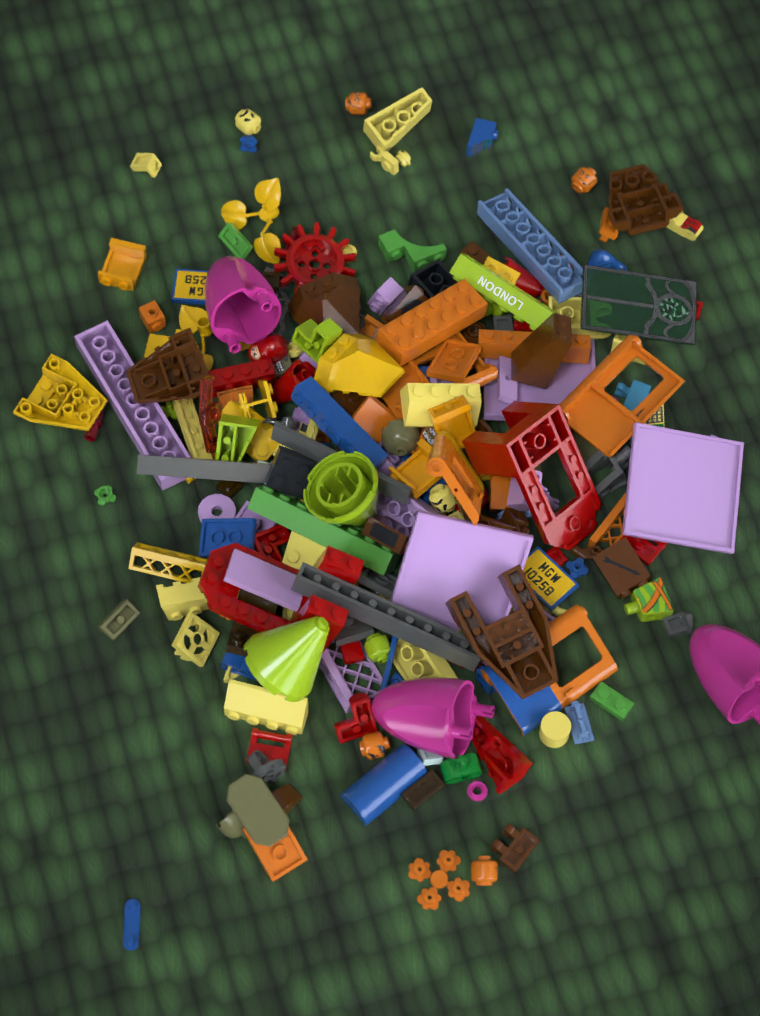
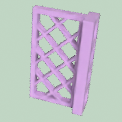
[319,640,383,714]

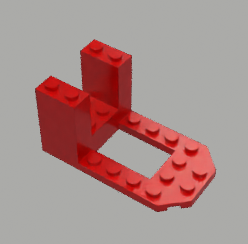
[462,401,601,550]
[198,542,364,654]

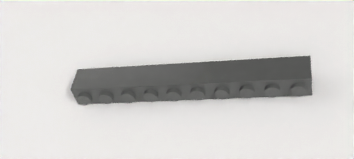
[291,562,481,672]

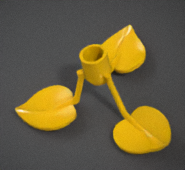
[221,178,281,264]
[179,305,254,371]

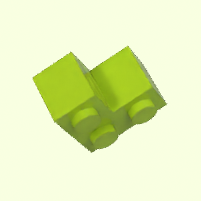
[291,318,343,363]

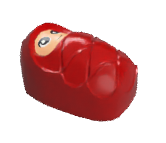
[248,334,289,365]

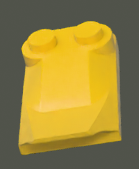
[217,400,280,463]

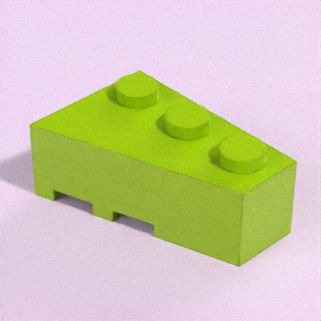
[215,414,261,462]

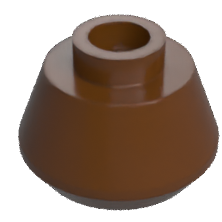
[462,321,487,344]

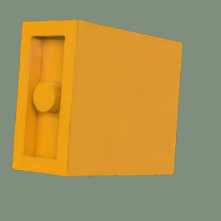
[98,238,147,291]
[428,395,476,449]
[388,438,442,499]

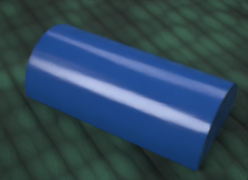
[340,744,427,826]

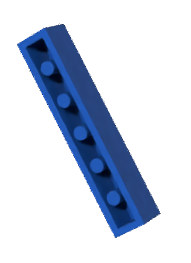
[290,377,389,470]

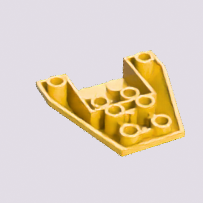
[13,354,108,431]

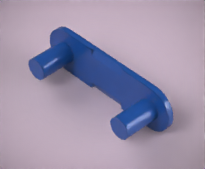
[123,899,141,951]

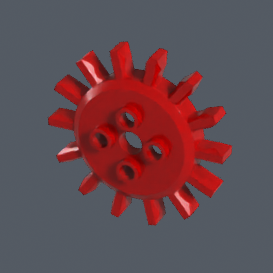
[273,222,357,296]

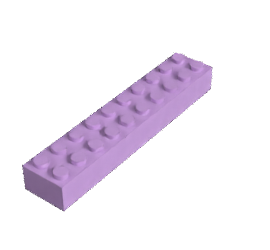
[74,320,191,491]

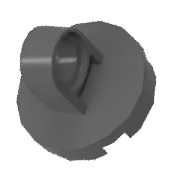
[248,750,287,785]

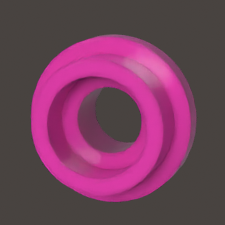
[467,781,488,801]

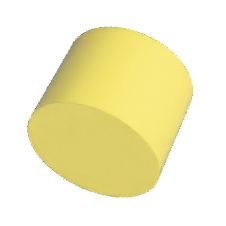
[539,711,571,748]

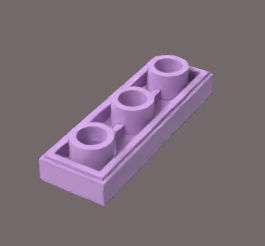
[497,356,517,404]

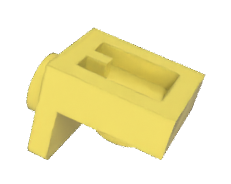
[130,153,162,178]

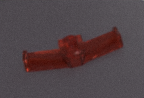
[199,375,221,453]

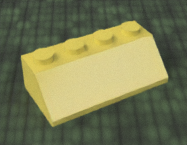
[400,383,482,427]
[390,638,458,680]
[224,679,308,735]

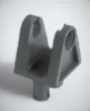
[584,445,631,499]

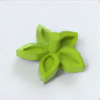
[160,401,177,419]

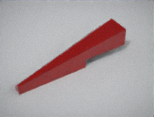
[471,715,533,794]

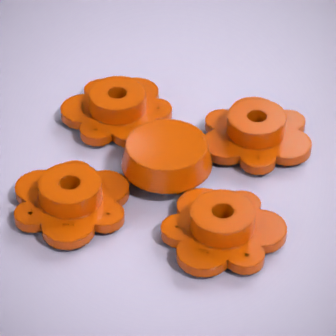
[408,850,470,910]

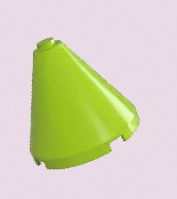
[303,451,378,527]
[244,616,329,702]

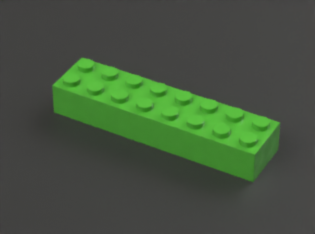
[247,485,402,576]

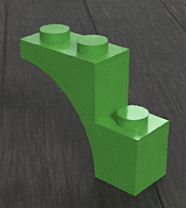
[378,229,447,272]

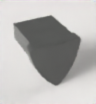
[662,610,693,638]

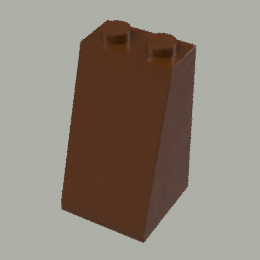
[511,313,572,389]

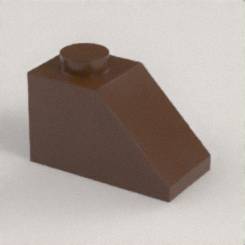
[272,784,303,814]

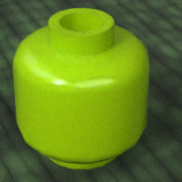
[364,633,391,664]

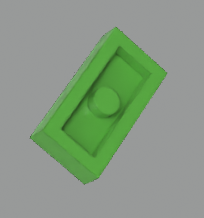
[218,223,253,260]
[590,681,634,721]

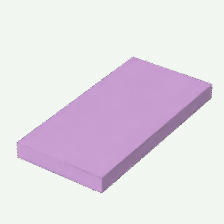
[223,549,303,612]

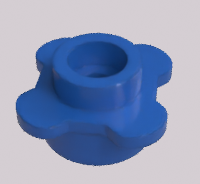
[239,135,257,153]
[566,558,588,579]

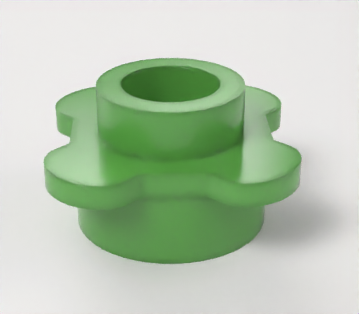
[94,485,116,506]

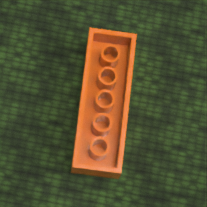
[376,278,488,366]

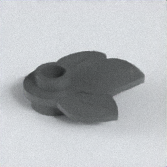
[262,417,297,429]

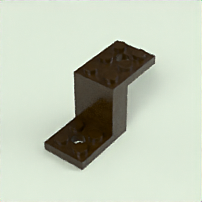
[226,588,277,657]

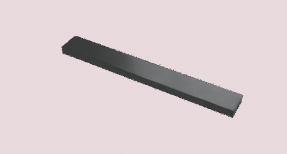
[271,422,412,505]
[137,454,271,483]

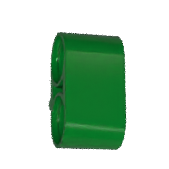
[440,753,482,784]

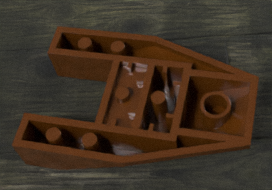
[445,564,558,700]

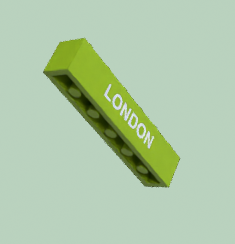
[449,254,557,331]

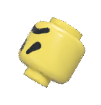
[235,109,261,135]
[429,484,456,513]

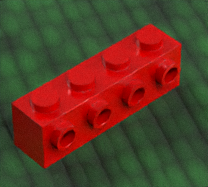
[202,358,276,400]

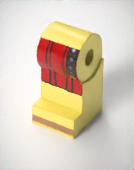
[667,211,703,241]

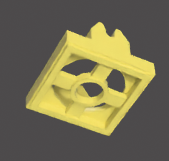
[171,612,220,667]

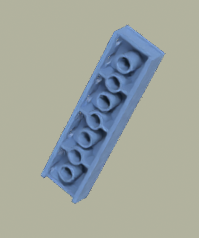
[477,188,590,303]

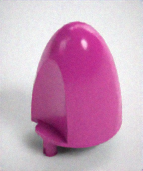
[204,256,281,353]
[689,624,760,725]
[372,677,495,759]

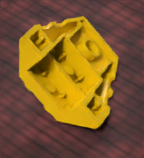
[314,333,405,397]

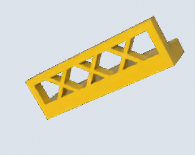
[128,542,207,583]

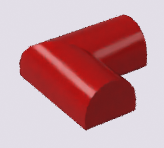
[254,524,290,562]
[333,693,378,744]

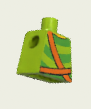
[624,578,674,622]

